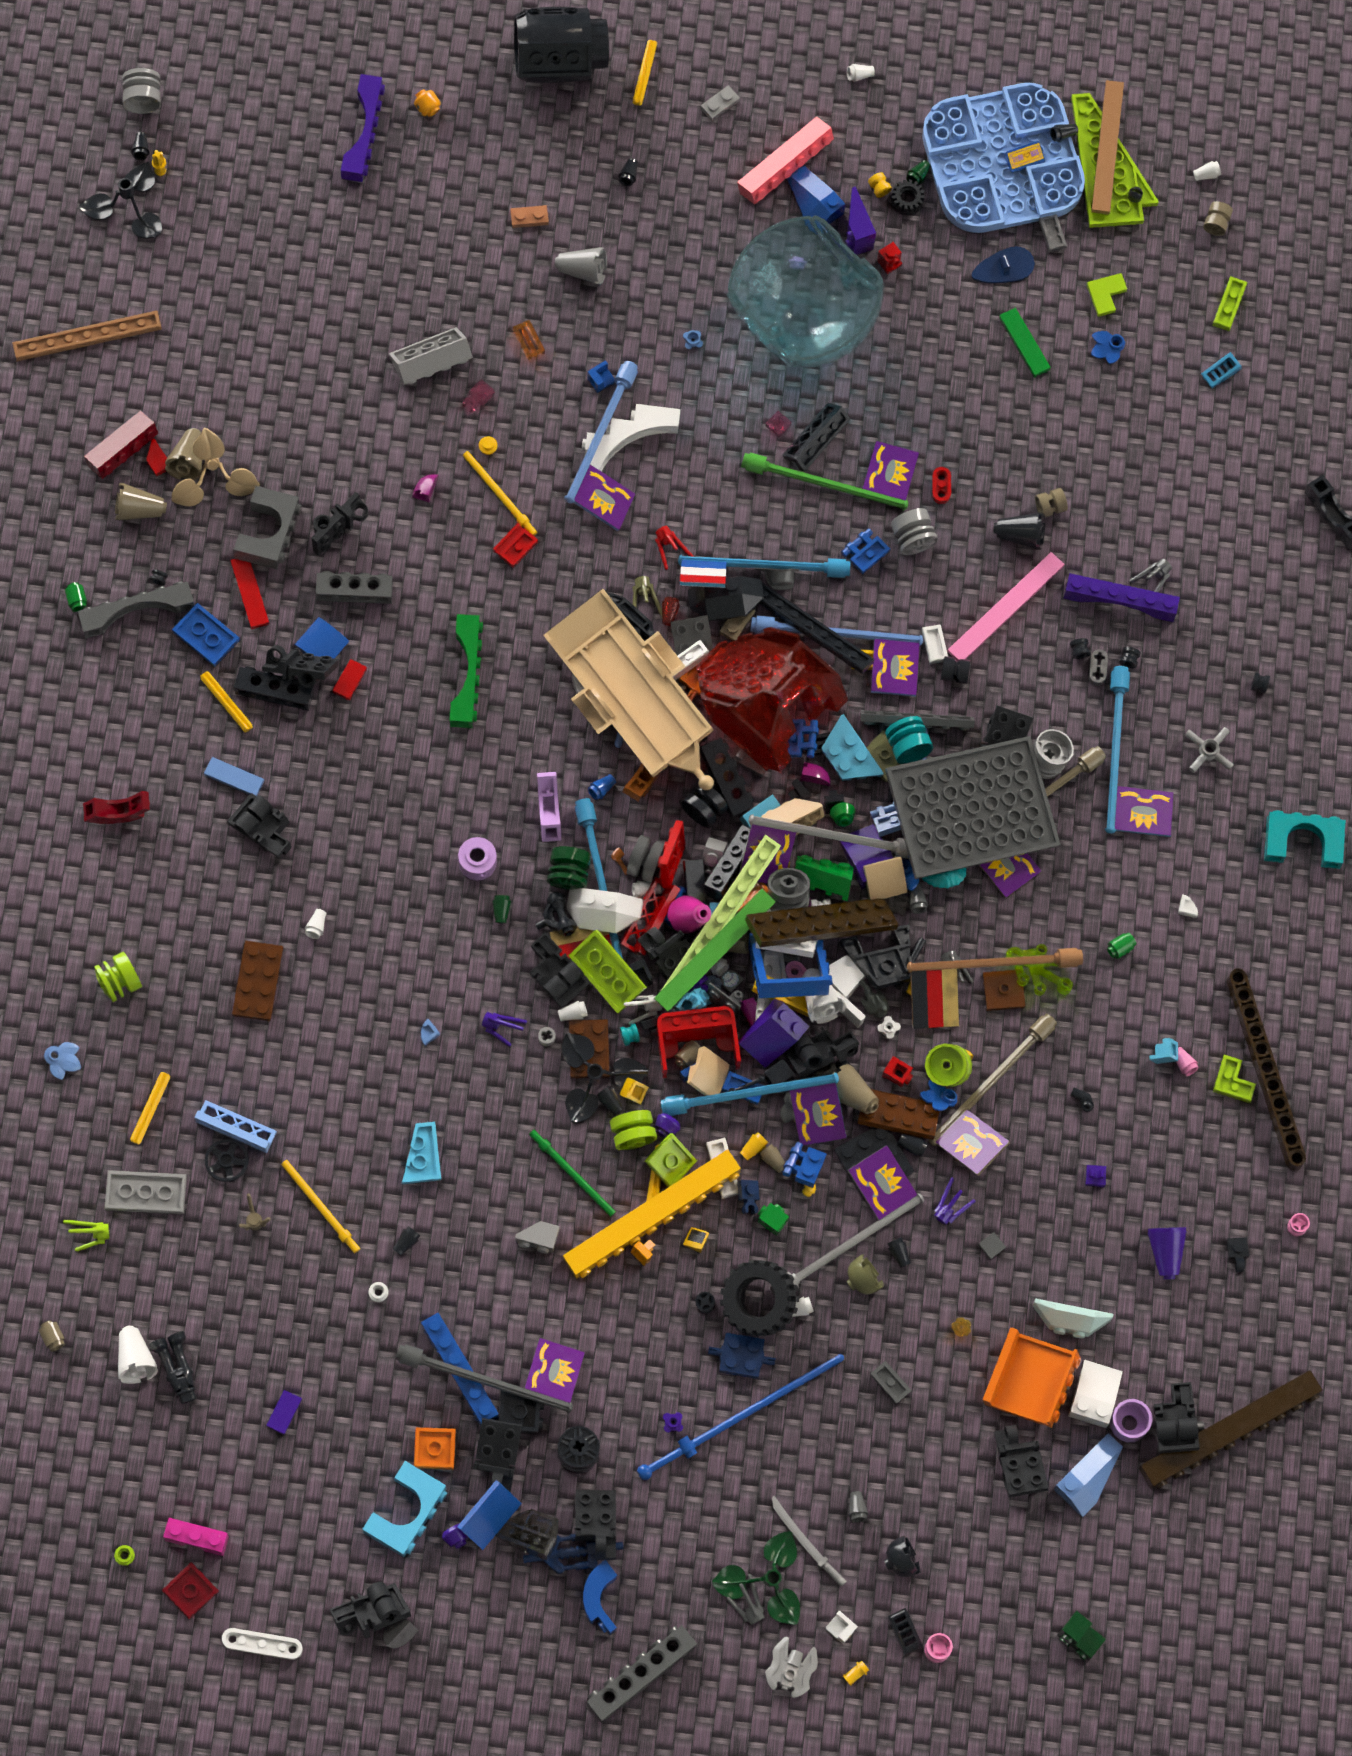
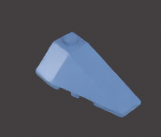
[1054,1433,1123,1517]

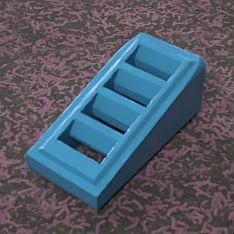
[1201,352,1242,388]

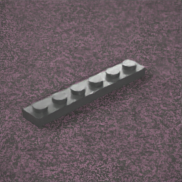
[860,710,975,731]

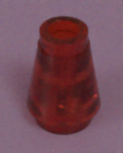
[662,597,680,626]

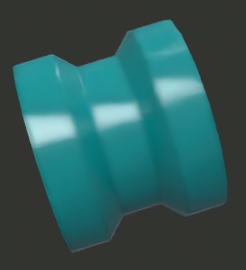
[620,1023,640,1046]

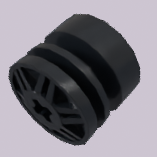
[557,1426,600,1474]

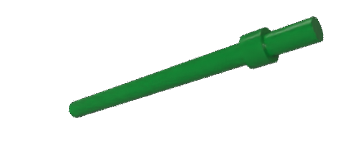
[529,1130,616,1217]

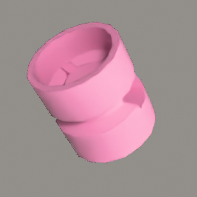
[924,1633,953,1663]

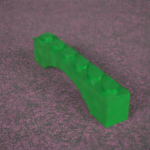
[450,614,483,728]

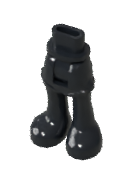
[149,1331,197,1404]

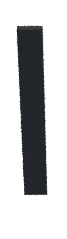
[759,583,874,674]

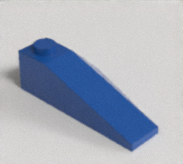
[787,165,845,234]

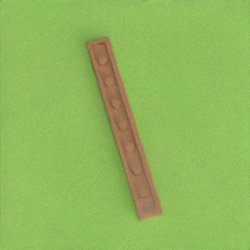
[1091,80,1124,214]
[12,311,162,361]

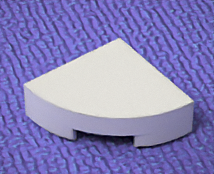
[1178,894,1198,918]

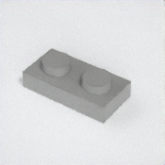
[700,85,740,121]

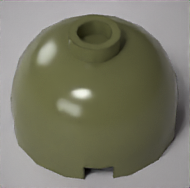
[847,1254,884,1295]

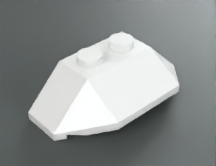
[566,888,644,934]

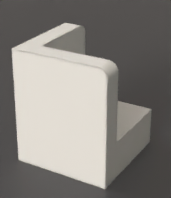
[826,1611,858,1644]

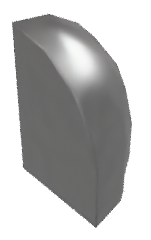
[383,1619,419,1648]

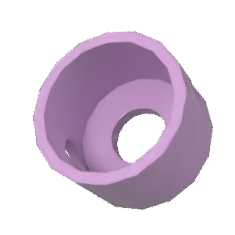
[458,837,497,881]
[1110,1399,1152,1442]

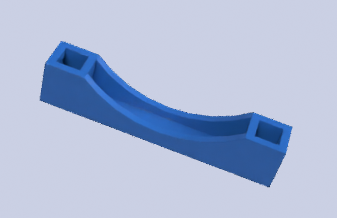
[421,1313,499,1426]

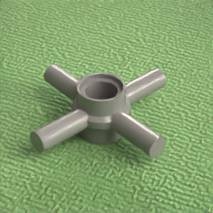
[1185,727,1234,773]

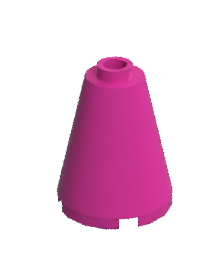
[668,896,711,934]

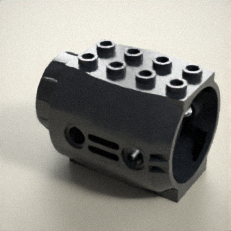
[514,7,609,83]

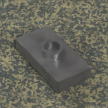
[1039,214,1067,253]

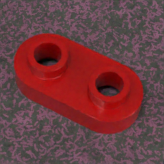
[932,467,951,504]

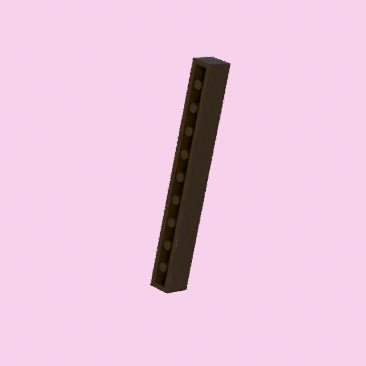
[1139,1370,1323,1489]

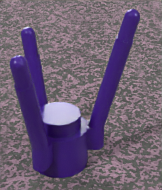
[482,1012,527,1047]
[934,1177,976,1225]

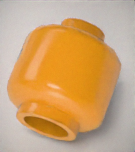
[414,89,441,117]

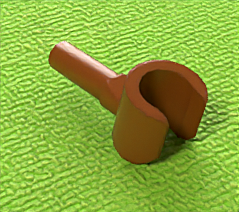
[611,848,627,875]

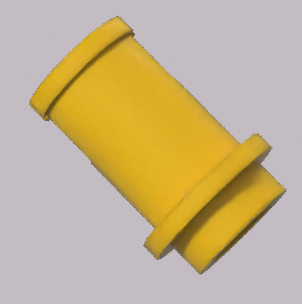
[843,1661,869,1686]

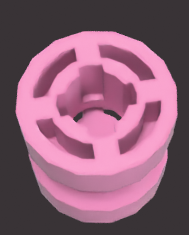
[1287,1213,1310,1237]

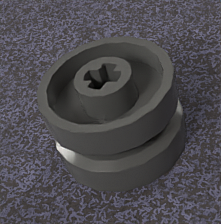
[626,835,664,883]
[768,868,810,911]

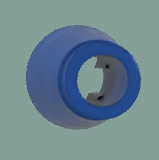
[588,774,616,800]

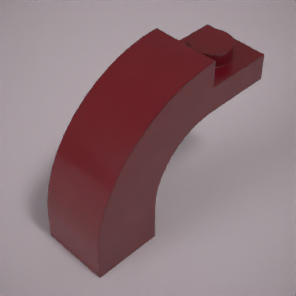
[83,791,150,824]

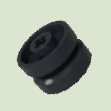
[679,781,728,829]

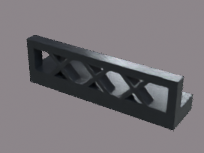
[782,403,850,472]

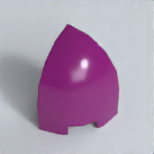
[412,474,439,502]
[801,762,831,786]

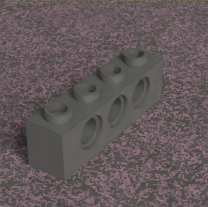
[316,571,393,604]

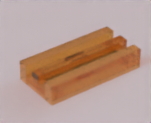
[513,320,545,360]

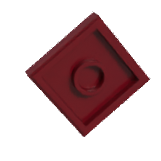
[162,1562,219,1620]

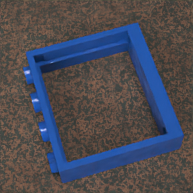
[748,933,833,999]

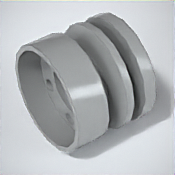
[122,68,161,114]
[891,508,938,555]
[1033,729,1074,779]

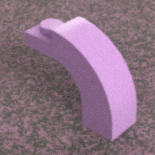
[537,772,561,842]

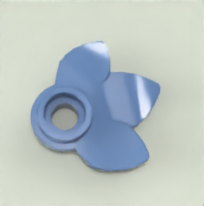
[44,1042,81,1080]

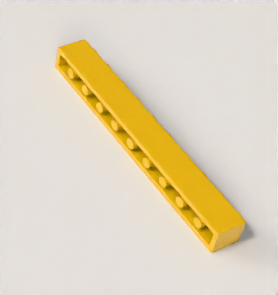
[563,1149,741,1279]

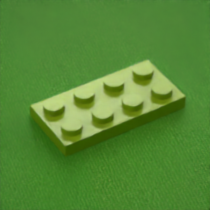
[568,930,647,1014]

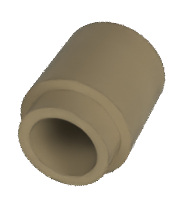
[674,1040,701,1069]
[39,1320,65,1352]

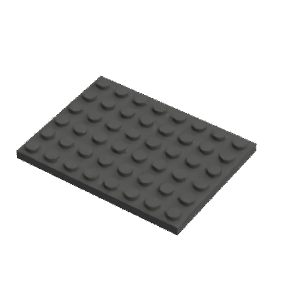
[885,736,1061,879]

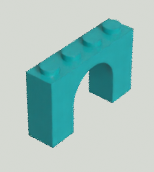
[1264,810,1346,869]

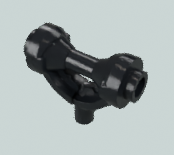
[535,892,577,937]

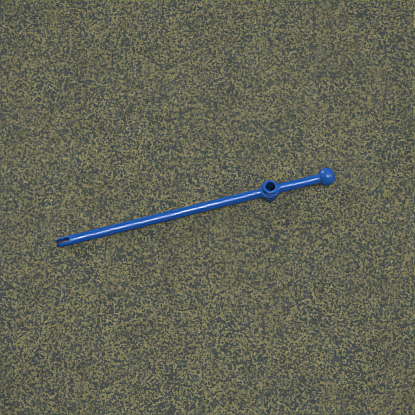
[637,1354,844,1480]

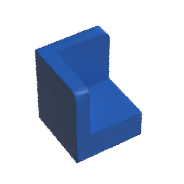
[587,361,615,393]

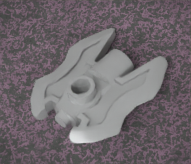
[765,1637,818,1698]

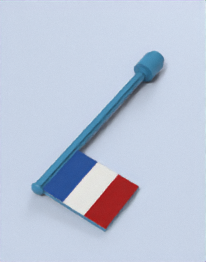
[678,555,850,588]

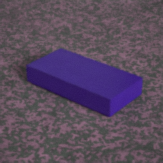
[266,1390,302,1435]

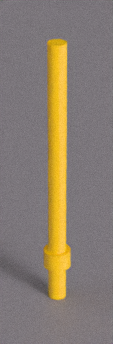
[463,451,537,536]
[281,1160,360,1254]

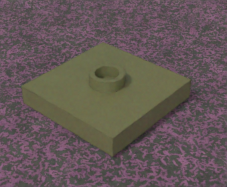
[866,730,901,782]

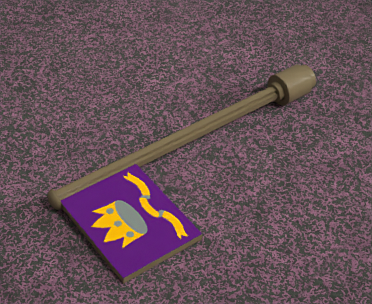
[979,746,1106,899]
[928,1014,1057,1176]

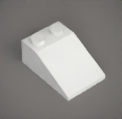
[1068,1360,1123,1428]

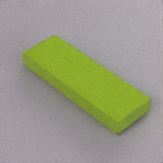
[1212,276,1248,331]

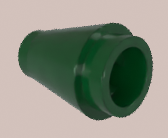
[906,160,931,185]
[492,895,511,924]

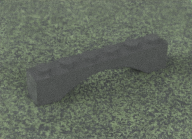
[78,582,195,639]

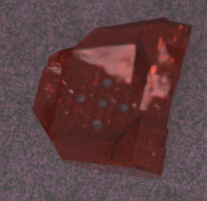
[696,627,848,772]

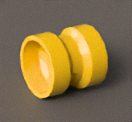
[868,172,892,198]

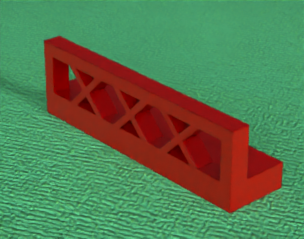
[619,877,680,955]

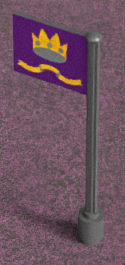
[395,1338,585,1413]

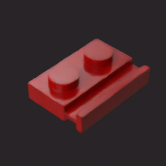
[493,523,538,568]

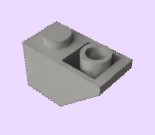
[702,837,727,882]
[515,1221,560,1254]

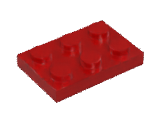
[658,820,686,889]

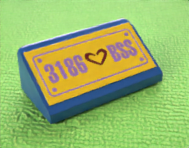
[1005,141,1045,173]

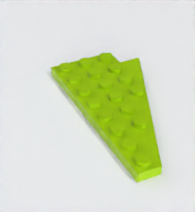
[1071,93,1159,228]

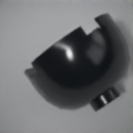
[884,1536,921,1577]

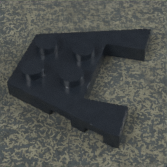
[839,924,912,989]

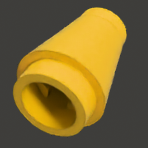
[740,1132,768,1161]

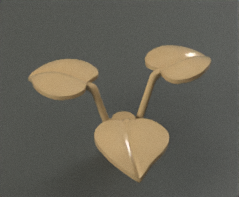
[172,428,260,506]

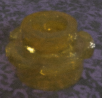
[952,1317,971,1337]

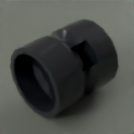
[941,656,971,684]

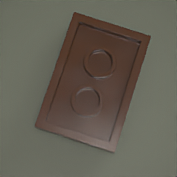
[569,1019,610,1079]

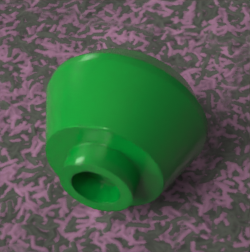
[830,802,856,827]

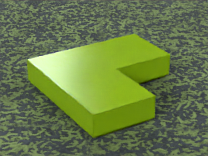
[1086,273,1127,317]
[1213,1055,1256,1103]

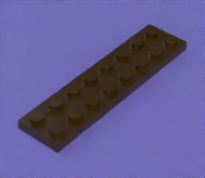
[745,898,899,948]

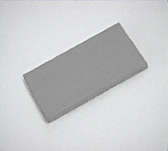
[104,1170,187,1214]

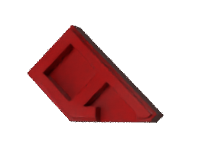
[146,439,167,477]

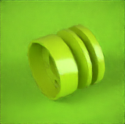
[94,951,142,1002]

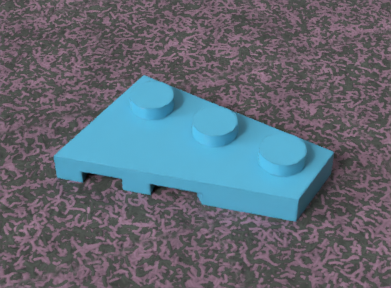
[402,1122,441,1184]

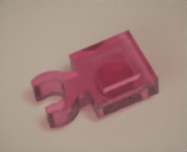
[463,379,495,413]

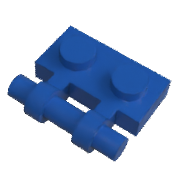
[841,528,890,575]
[782,719,819,758]
[783,1142,827,1188]

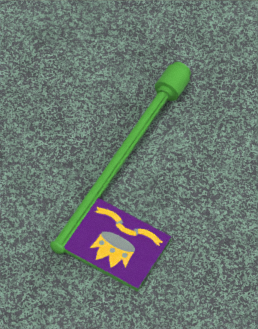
[741,441,919,510]

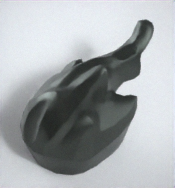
[859,979,889,1018]

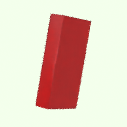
[332,659,367,701]

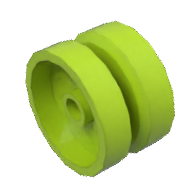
[925,1044,972,1087]
[610,1110,657,1150]

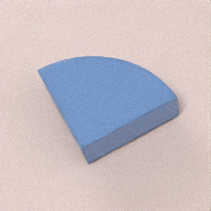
[421,1019,440,1046]

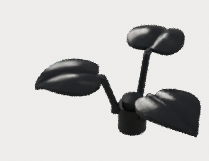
[79,162,162,239]
[562,1033,648,1122]

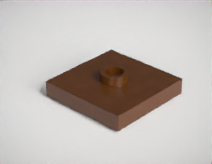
[982,969,1025,1011]

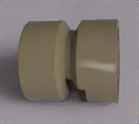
[1203,201,1233,236]
[1035,488,1068,517]

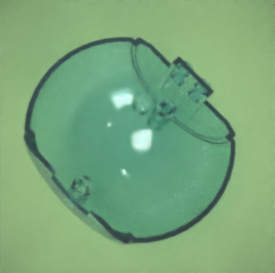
[727,215,885,368]

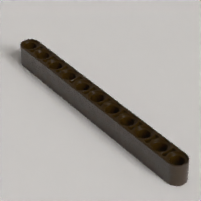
[1227,968,1306,1171]

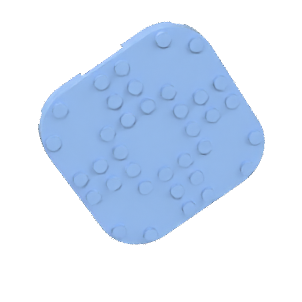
[922,83,1085,233]

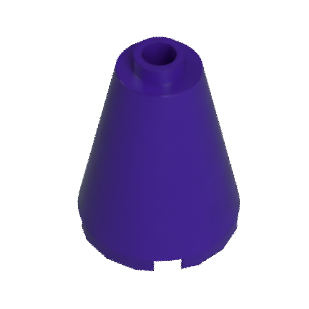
[1148,1227,1187,1280]

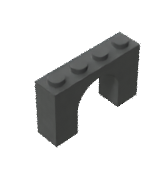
[234,486,302,570]

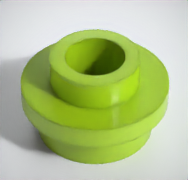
[114,1545,135,1566]

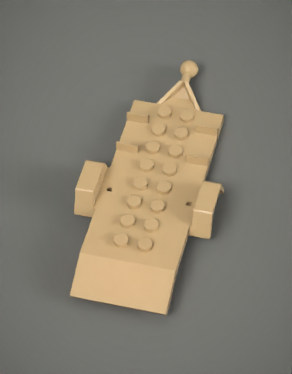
[544,589,714,790]

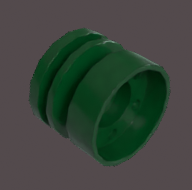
[547,846,591,890]

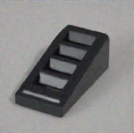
[887,1608,923,1655]

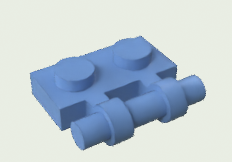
[870,802,901,837]

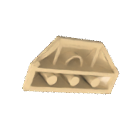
[761,798,824,835]

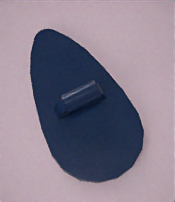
[971,246,1035,283]

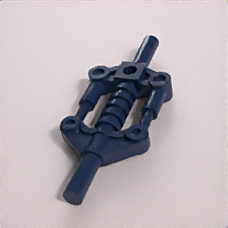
[523,1534,624,1574]

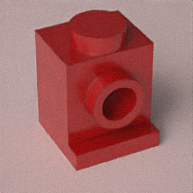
[877,242,903,274]
[882,1056,914,1088]

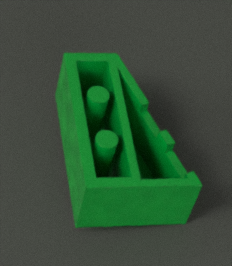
[795,855,854,901]

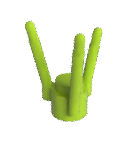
[63,1220,109,1251]

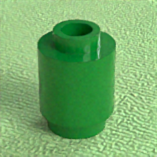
[65,583,87,612]
[1107,932,1136,959]

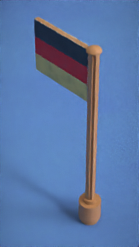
[907,948,1083,1029]

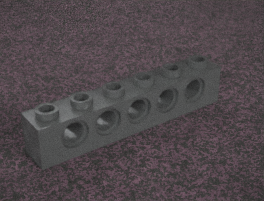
[587,1625,697,1723]

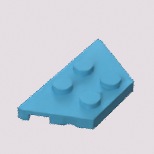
[821,714,884,781]

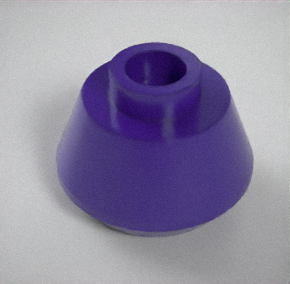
[655,1113,680,1138]
[442,1523,468,1549]

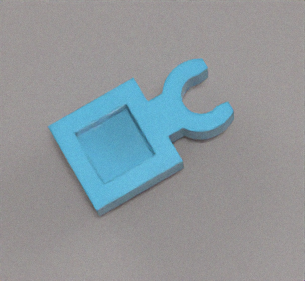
[685,988,711,1009]

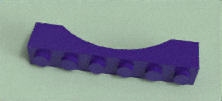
[341,74,385,182]
[1063,573,1180,622]

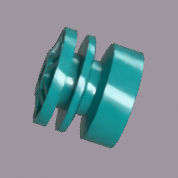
[885,716,934,765]

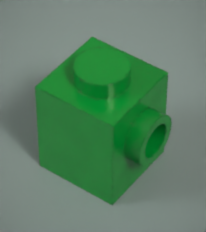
[757,1202,789,1236]

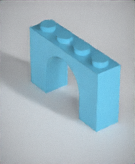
[362,1461,447,1557]

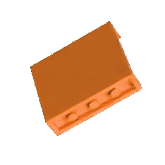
[983,1328,1081,1428]

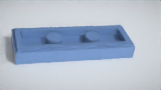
[204,757,264,796]

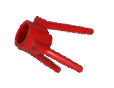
[655,526,694,570]

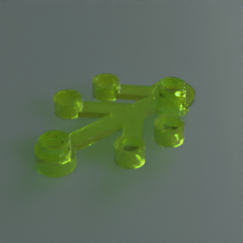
[1005,944,1073,996]

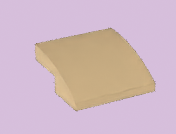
[863,856,907,900]
[687,1046,730,1096]

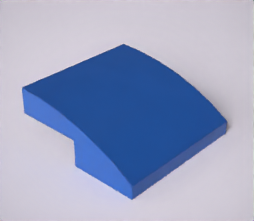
[294,617,349,659]

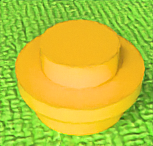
[479,436,497,455]

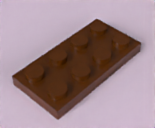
[232,940,284,1021]
[857,1089,939,1140]

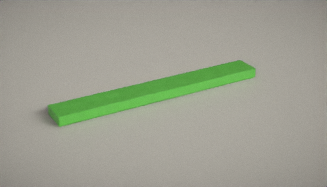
[654,889,776,1012]

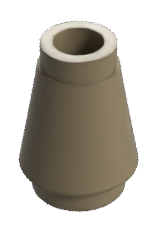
[760,1144,785,1173]

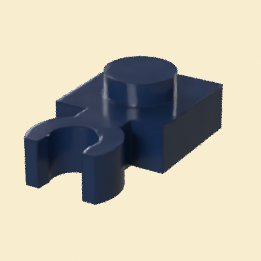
[737,1180,760,1215]

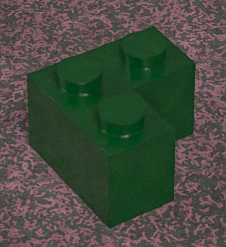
[1058,1611,1106,1660]

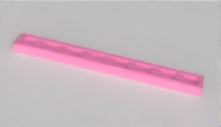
[947,552,1065,661]

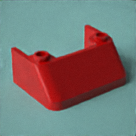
[657,1006,741,1078]

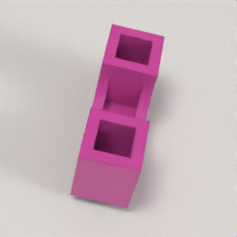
[163,1518,229,1556]

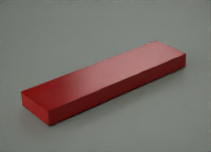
[230,559,269,629]

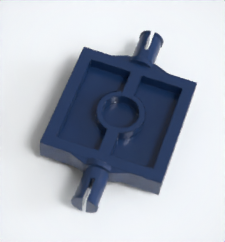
[708,1333,776,1379]

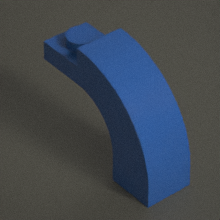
[583,1560,618,1635]

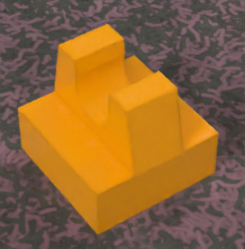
[631,1240,655,1266]

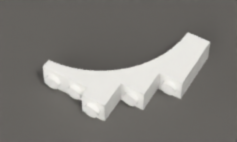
[582,404,680,472]

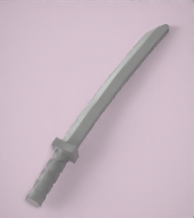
[772,1496,847,1587]

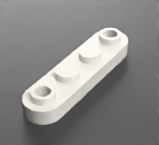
[222,1628,303,1660]

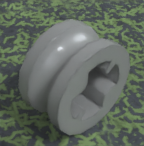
[538,1027,556,1046]

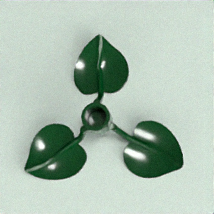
[712,1532,800,1625]

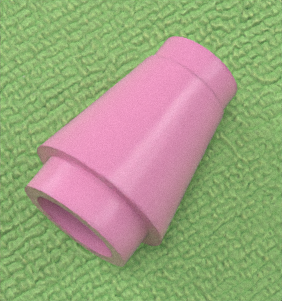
[1176,1047,1199,1076]

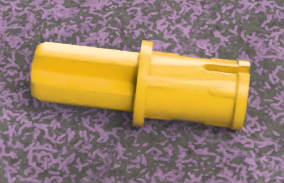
[152,150,166,176]

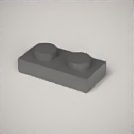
[870,1361,912,1404]

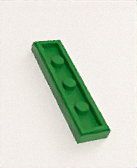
[999,307,1051,377]

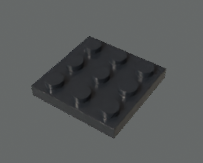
[834,1127,914,1200]

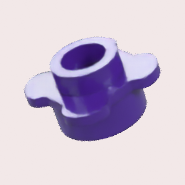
[663,1412,683,1433]

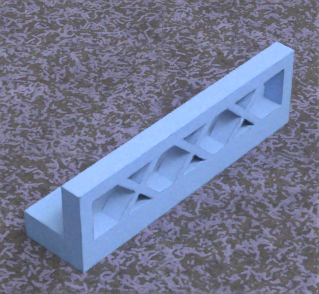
[194,1100,277,1153]

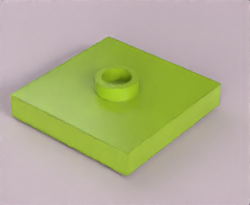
[645,1133,697,1187]

